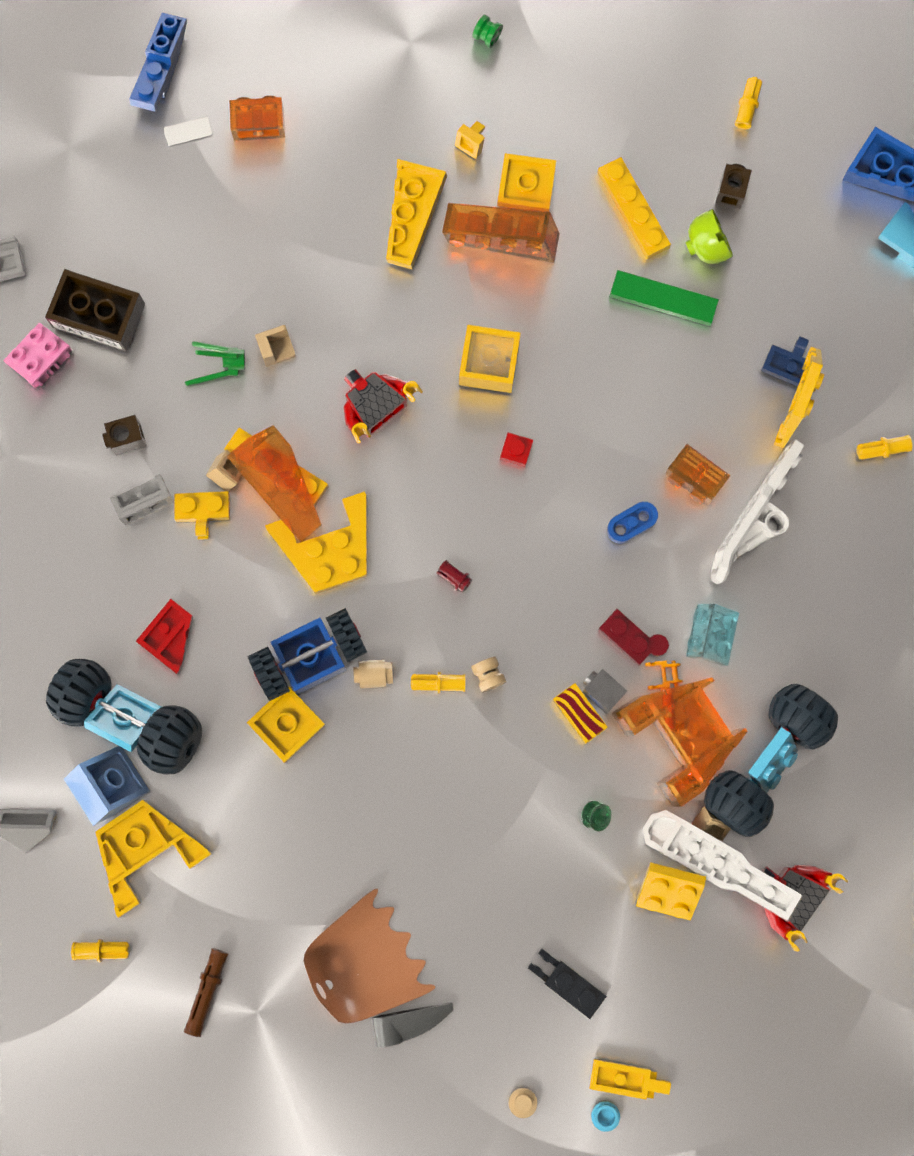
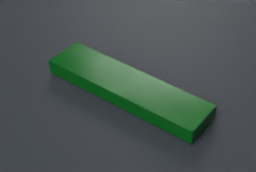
[609,270,719,326]

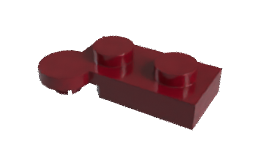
[598,609,669,666]

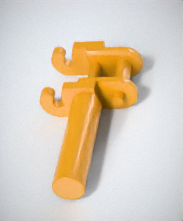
[645,660,683,730]

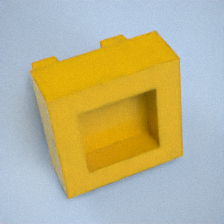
[455,121,485,159]

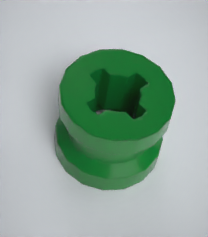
[472,14,503,48]

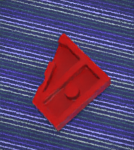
[136,599,193,675]

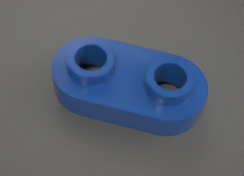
[607,502,658,544]

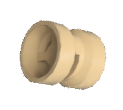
[471,656,507,693]

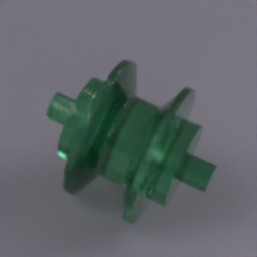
[581,801,612,832]

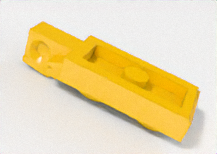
[589,1059,671,1100]

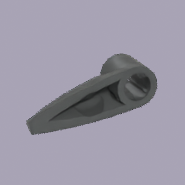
[372,1002,453,1047]

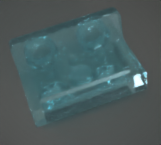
[686,604,739,666]

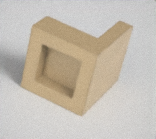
[255,325,296,367]

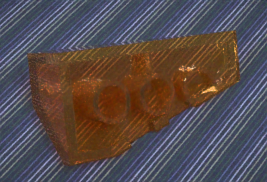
[227,425,322,542]

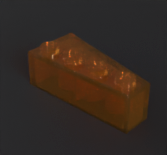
[442,203,560,263]

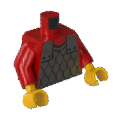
[343,369,423,444]
[762,864,848,952]

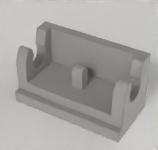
[110,474,174,525]

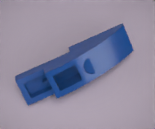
[129,12,187,112]

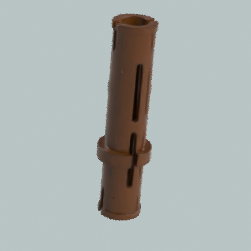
[183,948,229,1037]

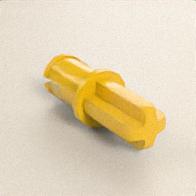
[735,77,762,130]
[856,435,912,460]
[411,672,465,694]
[71,939,130,962]

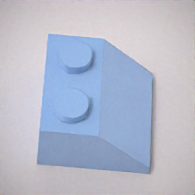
[64,746,150,826]

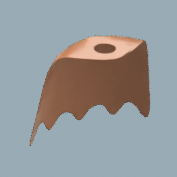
[303,889,436,1024]

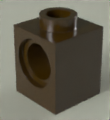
[715,164,752,209]
[102,415,147,455]

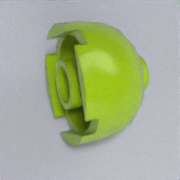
[685,209,733,264]

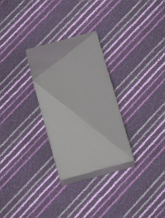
[0,809,56,853]

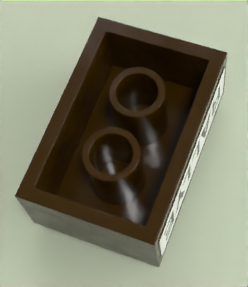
[45,269,145,352]

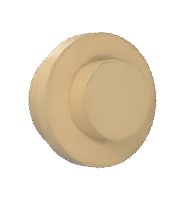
[509,1088,537,1118]

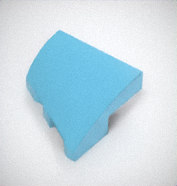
[878,202,914,268]

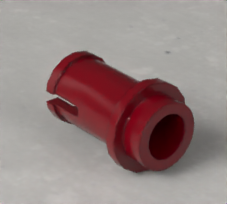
[436,560,472,593]

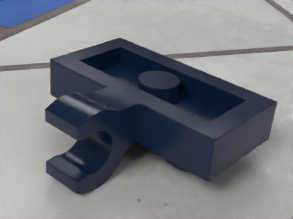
[761,336,809,386]

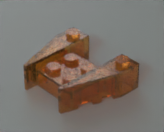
[611,677,748,807]

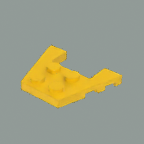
[773,346,824,448]
[265,491,367,594]
[95,800,212,918]

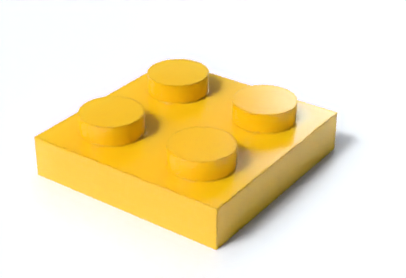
[497,153,556,213]
[246,686,325,763]
[636,862,706,921]

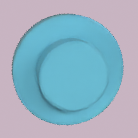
[591,1101,620,1132]

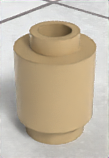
[353,659,393,689]

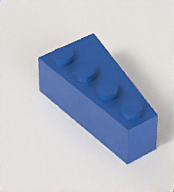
[843,126,914,202]

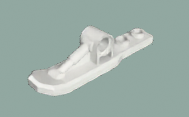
[711,440,805,584]
[643,810,803,922]

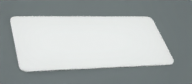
[163,117,213,146]

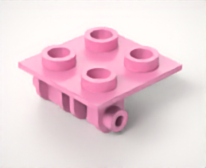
[3,323,72,389]

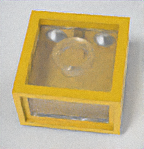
[459,325,521,393]

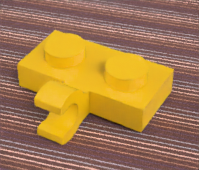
[174,491,230,540]

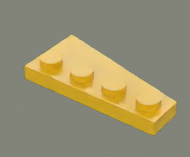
[386,159,447,270]

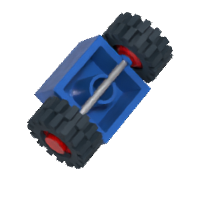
[247,608,367,701]

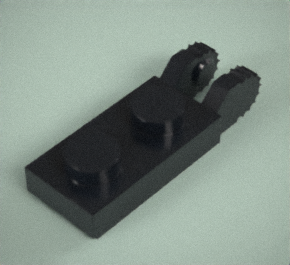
[528,949,607,1019]

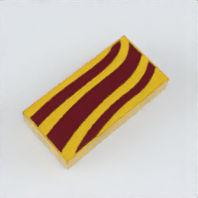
[553,683,608,744]

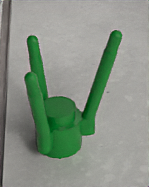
[185,341,245,386]

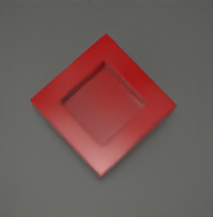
[500,432,533,467]

